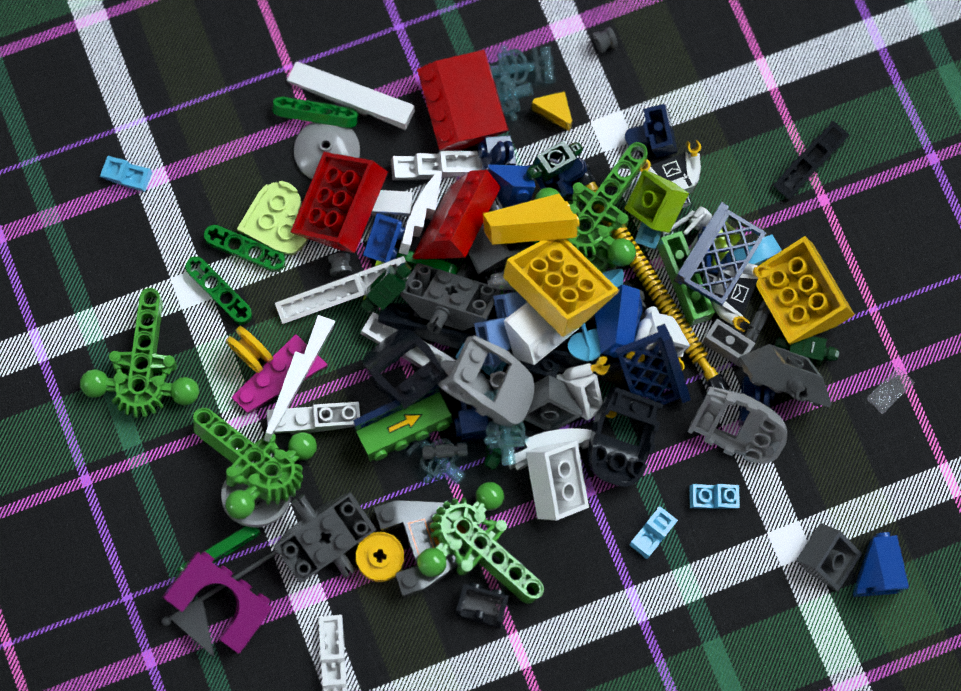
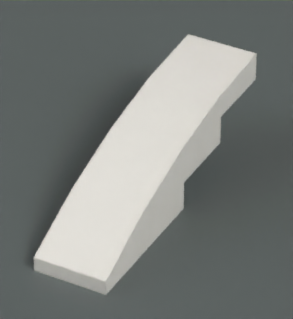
[391,151,483,180]
[399,171,442,255]
[371,190,413,216]
[319,615,347,691]

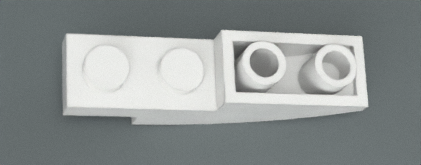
[267,402,360,434]
[507,428,592,470]

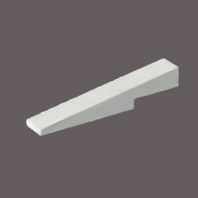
[287,61,415,130]
[275,256,411,324]
[360,312,489,381]
[264,315,335,442]

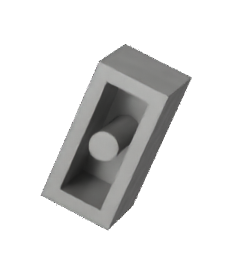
[702,319,755,367]

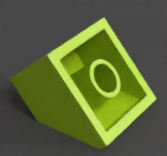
[624,169,689,233]

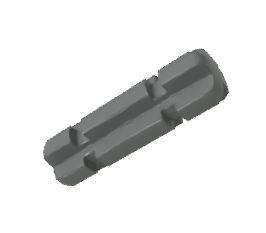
[745,301,771,342]
[422,443,468,459]

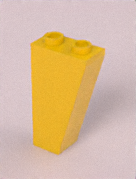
[483,194,580,245]

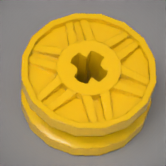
[225,326,274,373]
[356,532,404,582]

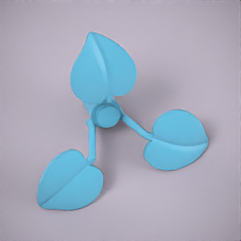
[568,269,624,362]

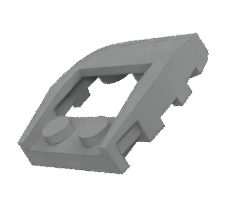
[446,336,534,427]
[688,387,787,464]

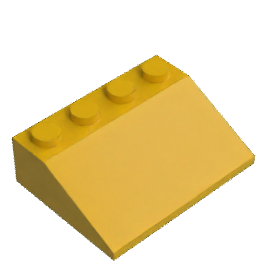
[756,236,855,345]
[503,239,619,337]

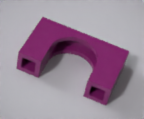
[162,551,273,654]

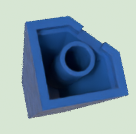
[595,285,643,358]
[853,532,909,597]

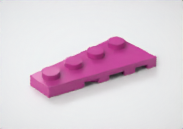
[232,334,328,414]

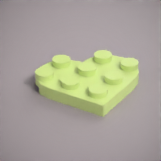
[237,181,308,255]

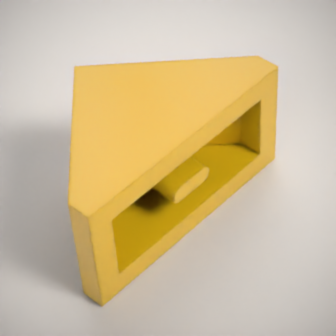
[531,92,572,131]

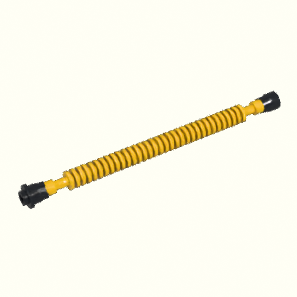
[575,165,731,391]

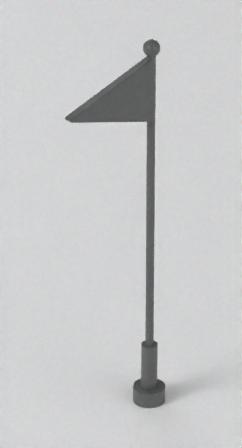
[162,550,278,656]

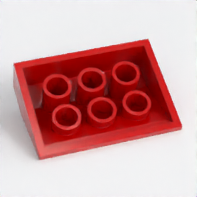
[417,50,509,151]
[290,152,388,253]
[412,170,501,259]

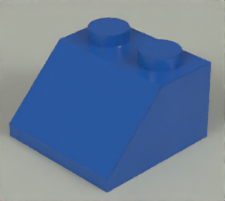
[487,164,535,208]

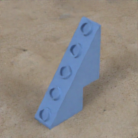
[474,291,527,368]

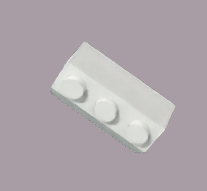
[504,302,579,365]
[526,441,589,520]

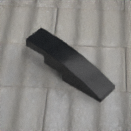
[773,121,850,200]

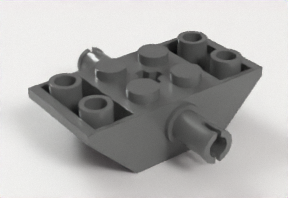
[468,196,534,274]
[400,263,502,334]
[738,344,832,408]
[274,492,376,584]

